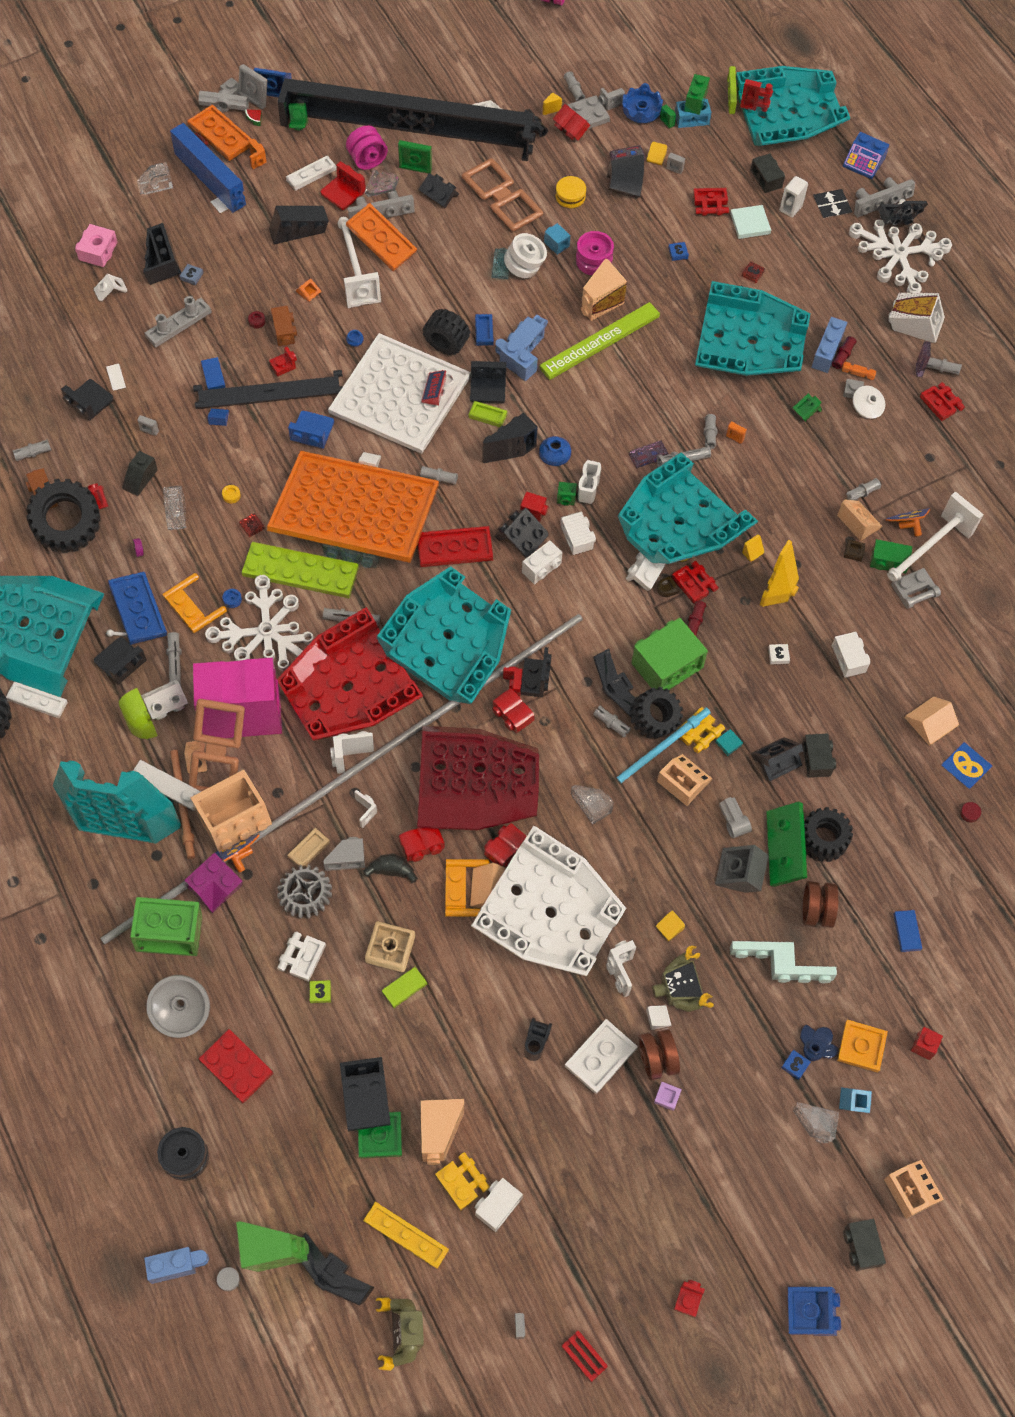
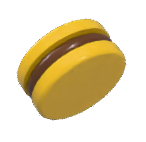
[555,176,586,208]

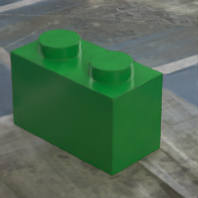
[684,74,710,115]
[870,539,913,574]

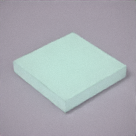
[730,205,771,239]

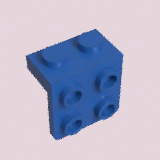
[288,411,334,449]

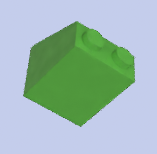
[236,1221,309,1272]

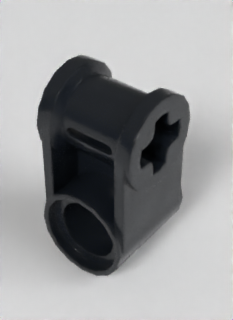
[524,1018,552,1061]

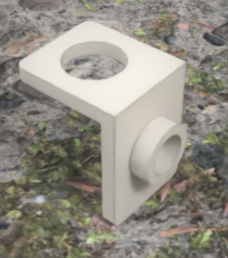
[94,274,127,301]
[354,790,377,828]

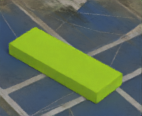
[727,66,737,114]

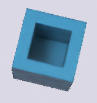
[544,223,571,255]
[839,1087,872,1113]

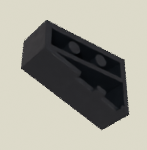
[269,206,329,245]
[143,223,181,285]

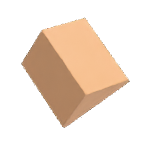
[837,500,882,541]
[904,697,959,746]
[470,863,512,908]

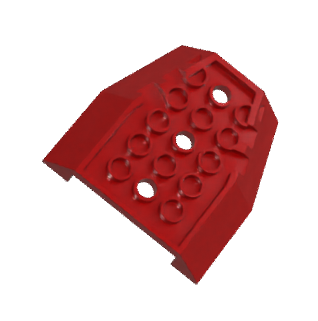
[277,607,424,741]

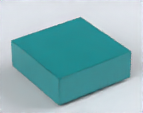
[715,729,743,756]

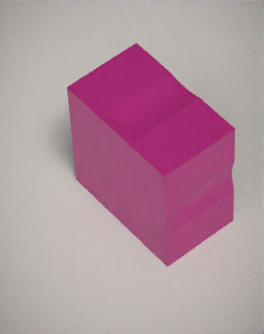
[193,658,282,738]

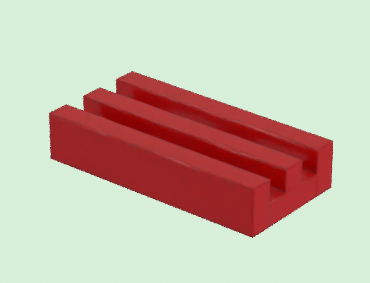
[561,1331,608,1382]

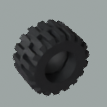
[422,309,470,355]
[630,687,683,739]
[804,807,853,862]

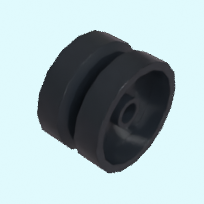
[157,1127,209,1181]

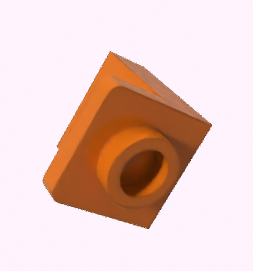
[249,139,266,169]

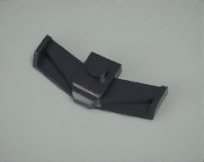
[593,648,635,718]
[301,1232,374,1305]

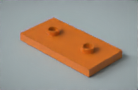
[187,104,252,161]
[346,203,417,272]

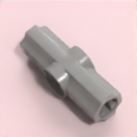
[198,89,249,112]

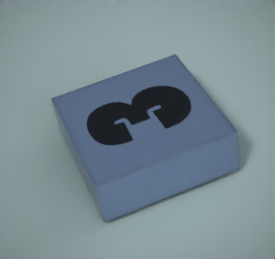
[180,264,203,285]

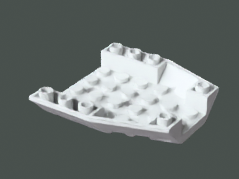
[471,826,626,976]

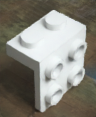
[330,731,374,774]
[606,940,636,997]

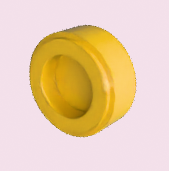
[222,485,241,504]

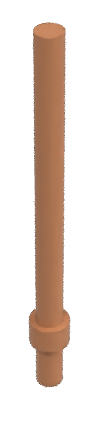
[170,750,195,859]

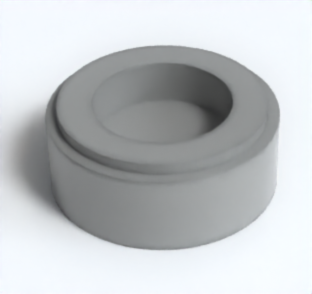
[217,1267,240,1291]

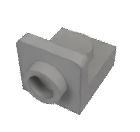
[599,88,625,111]

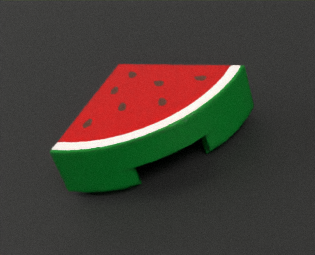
[245,109,262,126]

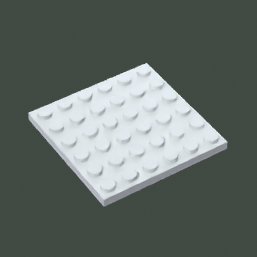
[328,333,471,454]

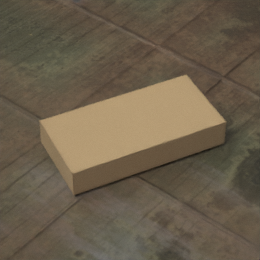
[287,828,330,869]

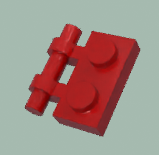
[740,79,773,112]
[693,188,729,216]
[920,382,965,421]
[672,561,719,604]

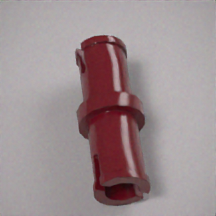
[832,336,857,369]
[688,601,707,636]

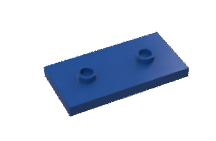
[108,571,167,645]

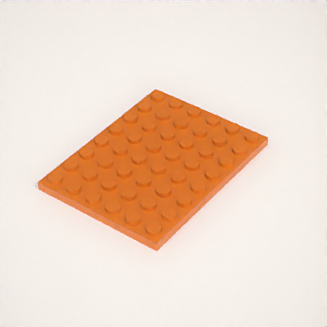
[267,451,439,563]

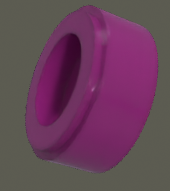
[133,538,144,557]

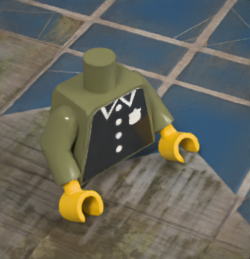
[652,946,714,1012]
[376,1297,424,1371]

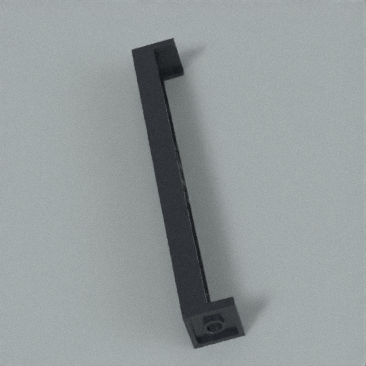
[278,78,536,161]

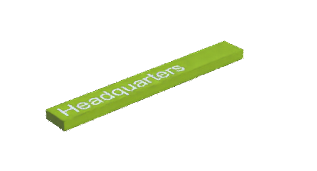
[540,302,660,380]

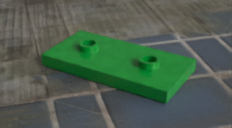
[766,801,807,887]

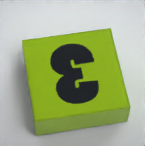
[310,980,331,1003]

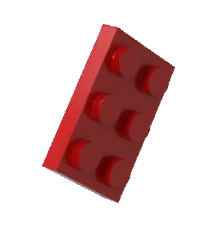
[199,1029,274,1104]

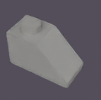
[324,837,365,871]

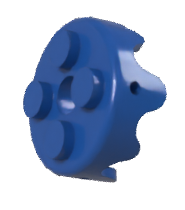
[622,83,663,123]

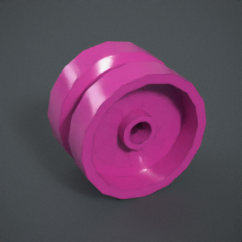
[346,126,388,170]
[576,231,614,275]

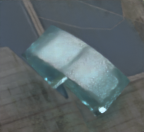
[491,248,509,279]

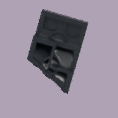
[607,154,644,198]

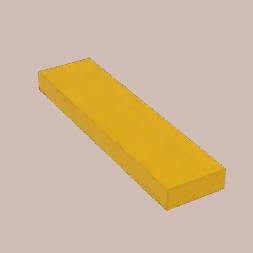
[363,1202,449,1269]

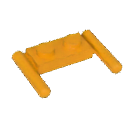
[162,573,227,633]
[445,859,490,917]

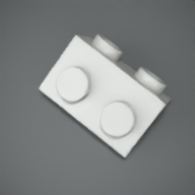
[626,552,665,591]

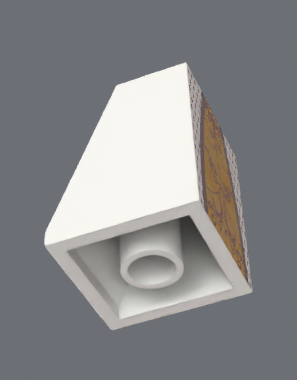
[889,293,945,343]

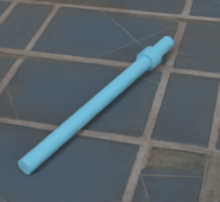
[616,707,711,783]

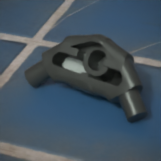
[363,853,418,883]

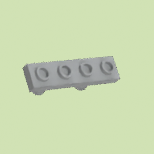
[854,177,915,218]
[348,190,415,220]
[145,296,212,348]

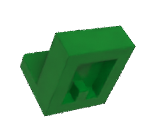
[289,103,308,130]
[793,393,822,421]
[557,482,577,506]

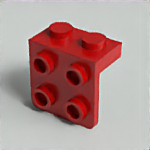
[320,161,366,210]

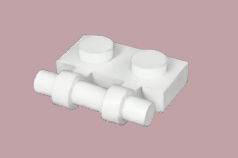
[277,932,326,982]

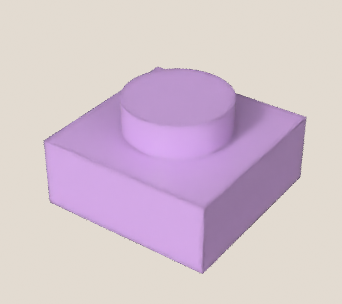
[654,1082,682,1111]

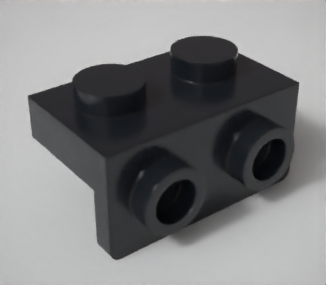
[418,173,459,208]

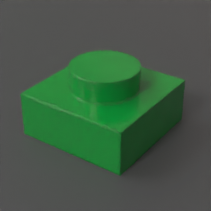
[660,104,676,129]

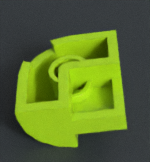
[119,688,158,739]

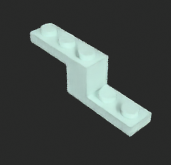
[730,941,837,983]

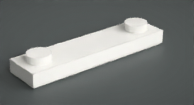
[133,760,201,811]

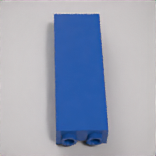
[170,123,246,213]

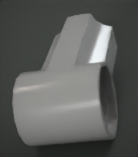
[719,797,752,838]

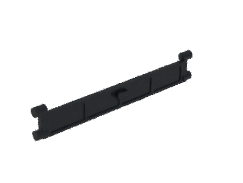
[193,370,343,409]

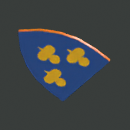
[885,508,930,536]
[215,834,260,873]

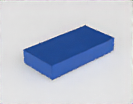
[475,314,494,346]
[201,357,226,390]
[893,910,922,952]

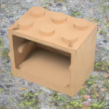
[190,770,272,852]

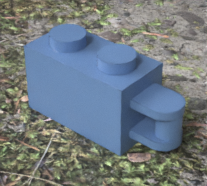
[507,315,548,353]
[495,339,538,381]
[144,1247,209,1284]

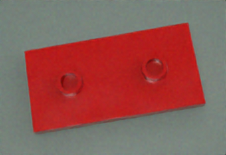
[418,526,493,567]

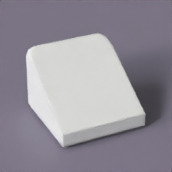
[358,452,381,467]
[646,1006,671,1030]

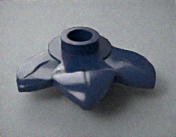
[800,1025,839,1061]

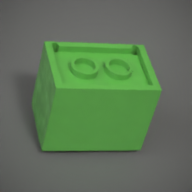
[631,618,708,690]
[130,897,203,956]

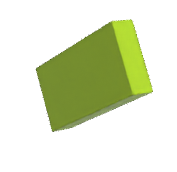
[469,401,508,427]
[382,967,427,1008]

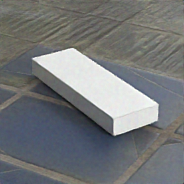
[286,156,337,191]
[6,681,68,718]

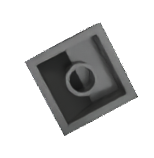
[715,845,769,893]

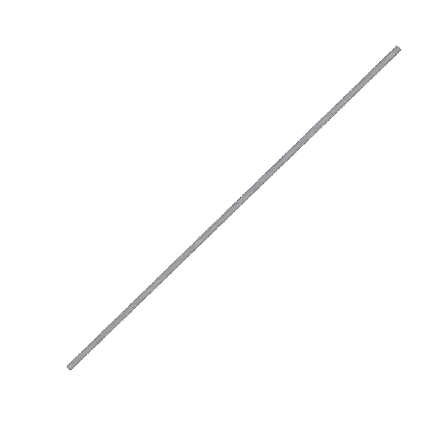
[100,614,583,944]

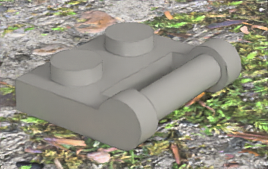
[891,568,941,609]

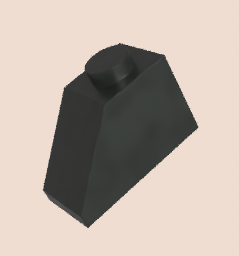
[122,451,158,496]

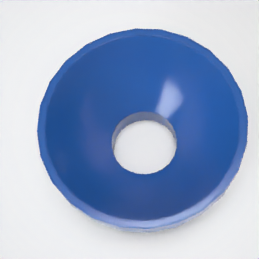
[539,436,571,466]

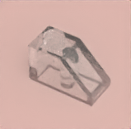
[137,162,173,195]
[163,486,186,530]
[571,785,614,824]
[793,1102,839,1143]

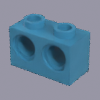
[675,99,711,128]

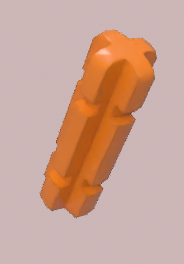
[842,362,876,380]

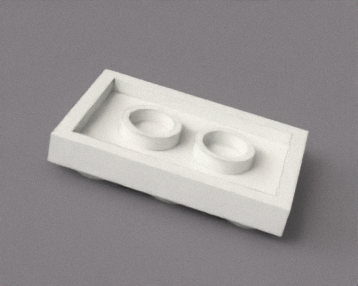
[565,1019,638,1094]

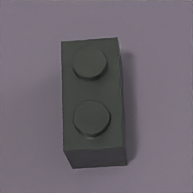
[750,153,785,193]
[802,733,836,778]
[843,1219,886,1271]

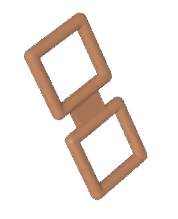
[462,158,543,232]
[188,699,245,792]

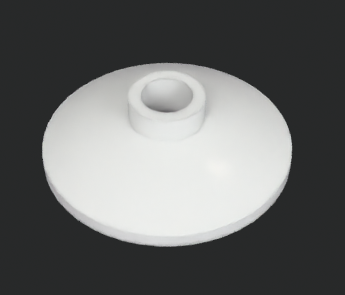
[853,386,885,419]

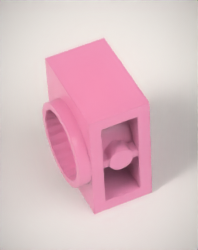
[75,224,118,267]

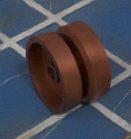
[802,881,838,928]
[638,1028,680,1081]

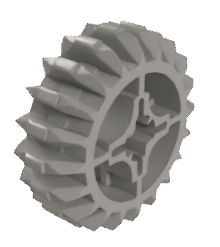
[277,864,332,918]

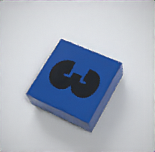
[668,242,689,261]
[781,1050,811,1080]

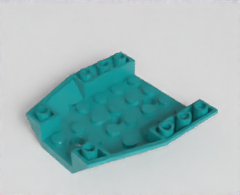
[736,66,850,146]
[695,281,811,376]
[618,452,758,564]
[376,566,511,704]
[0,576,104,697]
[53,761,181,844]

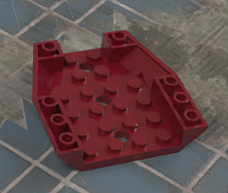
[417,726,539,831]

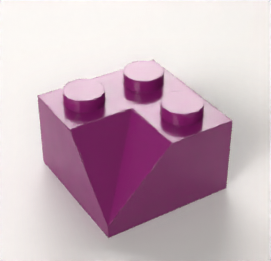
[184,852,243,913]

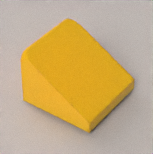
[542,93,562,115]
[647,142,667,165]
[742,534,764,561]
[655,910,685,941]

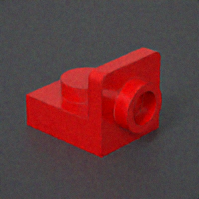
[269,346,297,377]
[87,483,109,510]
[503,666,522,697]
[674,1280,705,1318]

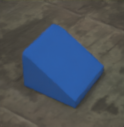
[208,408,229,426]

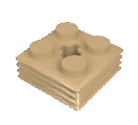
[365,921,415,972]

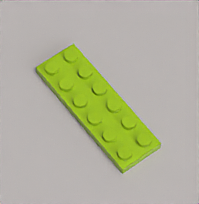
[242,542,359,598]

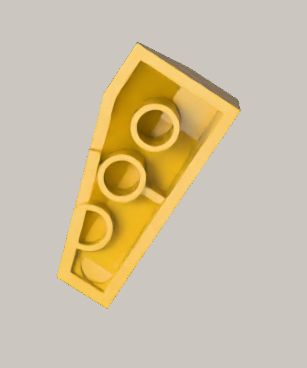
[760,540,799,607]

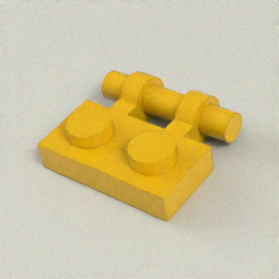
[675,707,725,753]
[435,1152,490,1211]

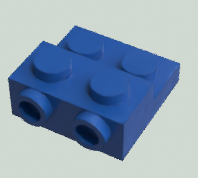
[788,1287,841,1336]

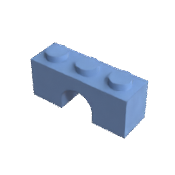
[811,317,847,373]

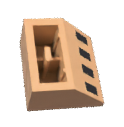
[657,754,712,806]
[884,1160,944,1219]

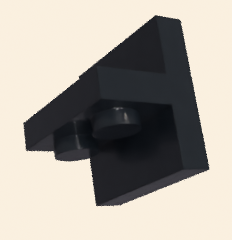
[751,737,804,782]

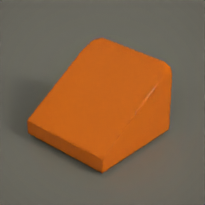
[296,278,322,302]

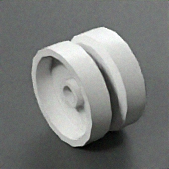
[504,233,547,278]

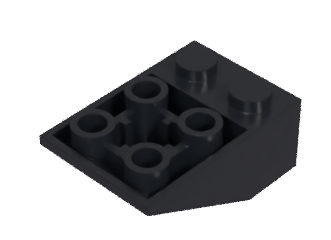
[482,413,538,463]
[340,1057,391,1131]

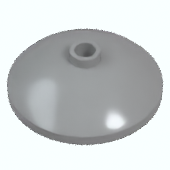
[147,975,210,1038]

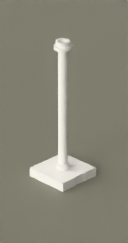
[338,217,381,308]
[887,492,984,582]

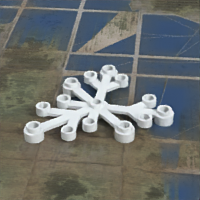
[849,220,952,293]
[205,575,314,671]

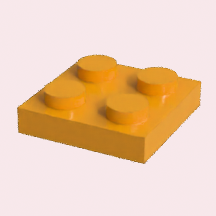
[837,1020,888,1073]

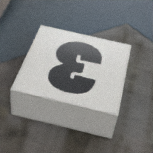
[768,644,790,664]

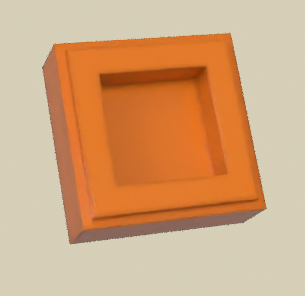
[726,421,747,444]

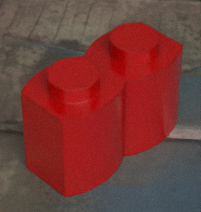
[553,104,591,141]
[492,688,535,734]
[484,823,526,868]
[399,828,445,862]

